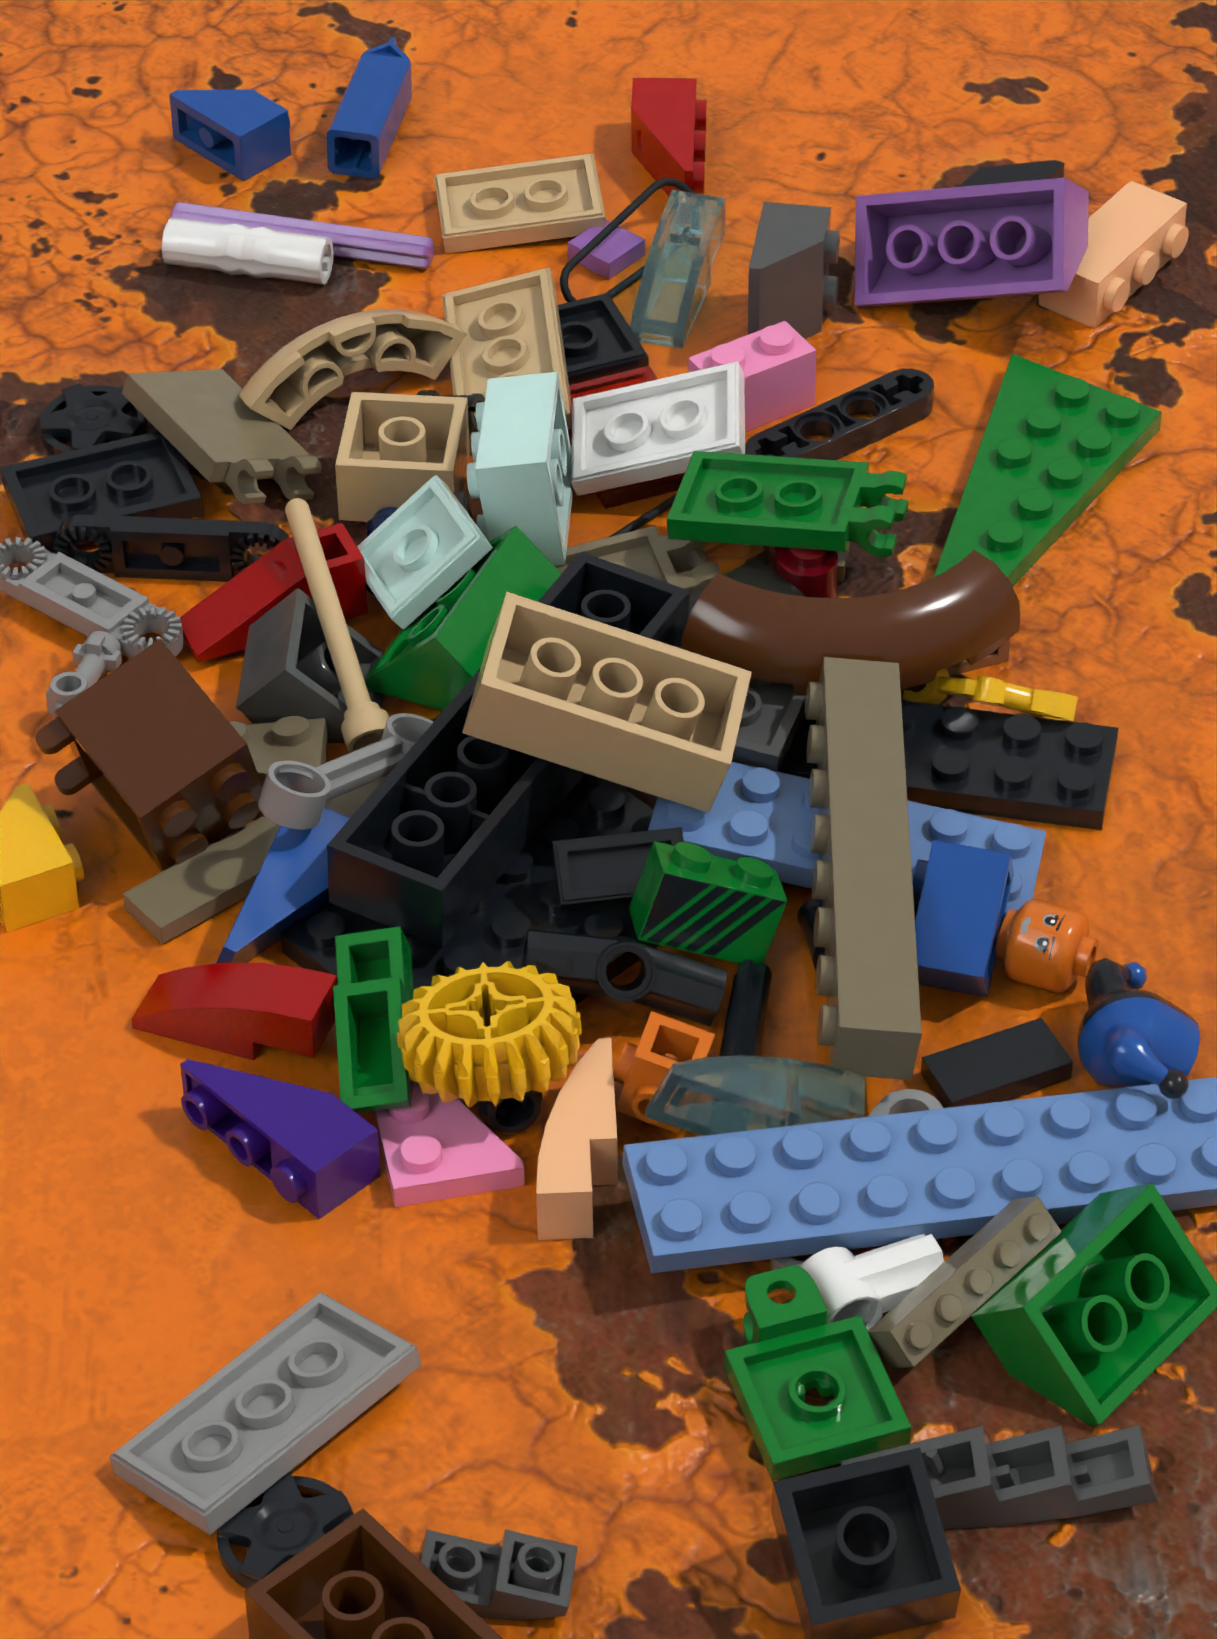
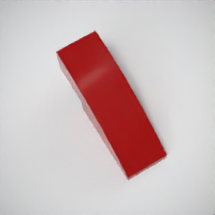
[131,963,338,1060]

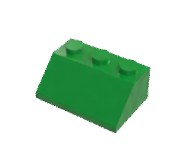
[364,526,561,711]
[971,1183,1217,1426]

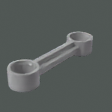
[258,713,433,830]

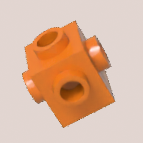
[613,1011,715,1134]

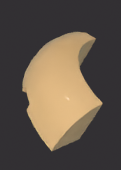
[239,309,467,430]

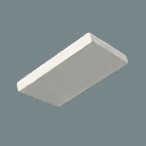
[571,361,745,496]

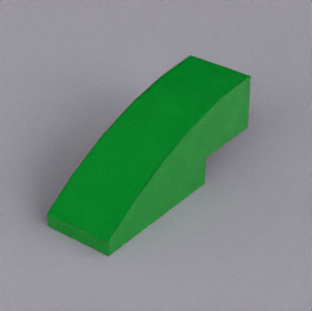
[333,926,414,1114]

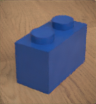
[912,840,1014,997]

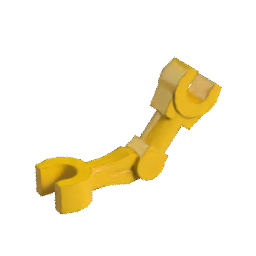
[902,668,1078,722]

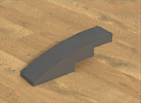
[841,1425,1157,1529]

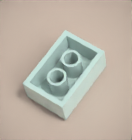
[467,371,574,566]

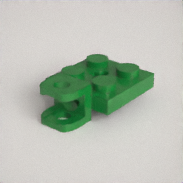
[724,1265,911,1481]

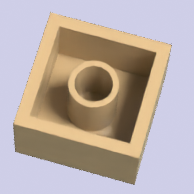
[335,392,470,523]

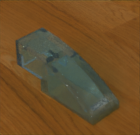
[629,190,725,349]
[646,1055,865,1136]

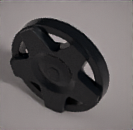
[39,383,148,455]
[217,1472,354,1589]

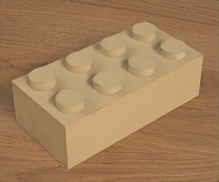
[462,592,752,813]

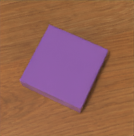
[568,220,645,279]

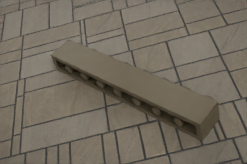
[805,657,922,1080]

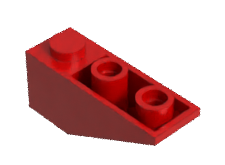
[631,78,707,216]
[180,523,368,663]

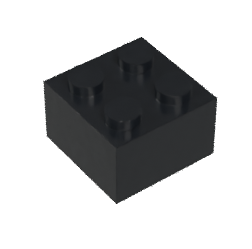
[771,1447,961,1639]

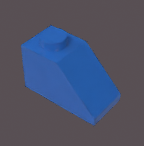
[169,89,291,181]

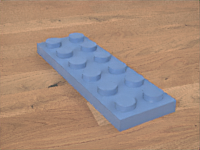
[648,762,1046,916]

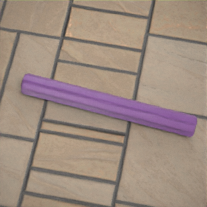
[170,202,434,269]

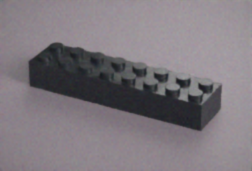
[327,552,690,948]

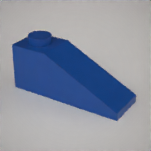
[215,807,350,964]

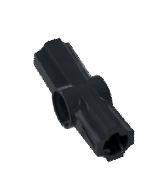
[522,929,728,1026]

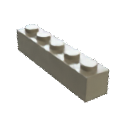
[868,1196,1061,1368]

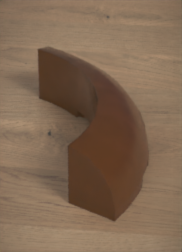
[680,550,1020,695]

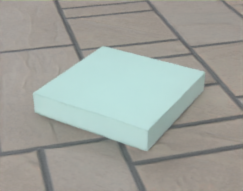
[357,475,493,630]

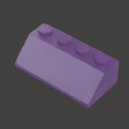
[854,178,1089,308]

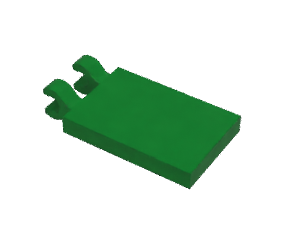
[667,451,908,557]

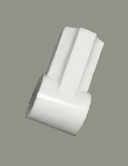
[801,1234,944,1331]

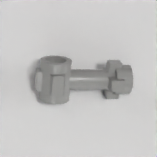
[46,631,122,719]

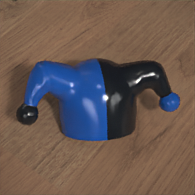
[1077,958,1200,1099]

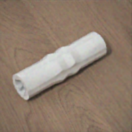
[162,217,334,285]

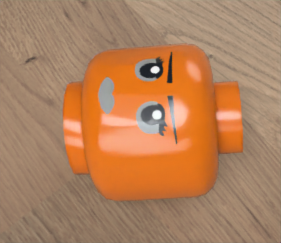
[996,899,1099,993]

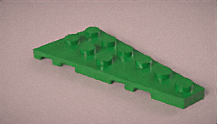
[934,354,1162,586]

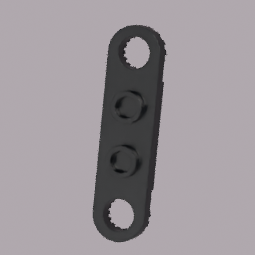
[53,515,290,582]

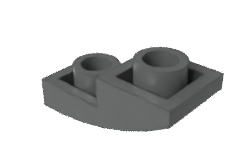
[418,1529,578,1620]

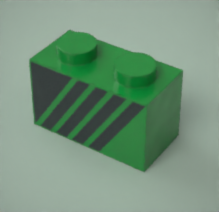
[629,841,787,964]

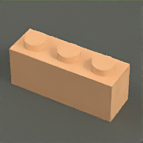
[1038,181,1189,329]

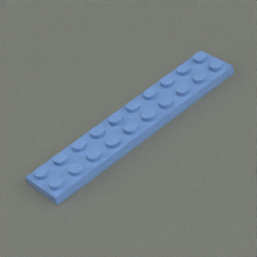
[622,1077,1217,1273]

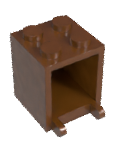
[36,639,263,872]

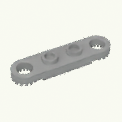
[0,537,184,659]

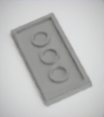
[109,1292,422,1535]

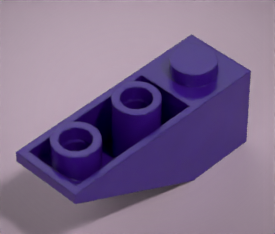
[180,1059,381,1219]

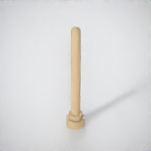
[285,498,389,753]

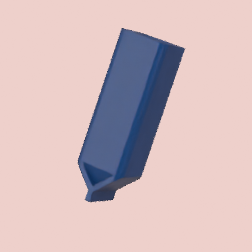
[326,37,412,179]

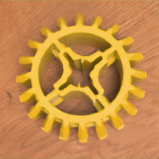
[397,961,582,1107]

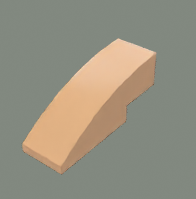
[536,1038,618,1240]

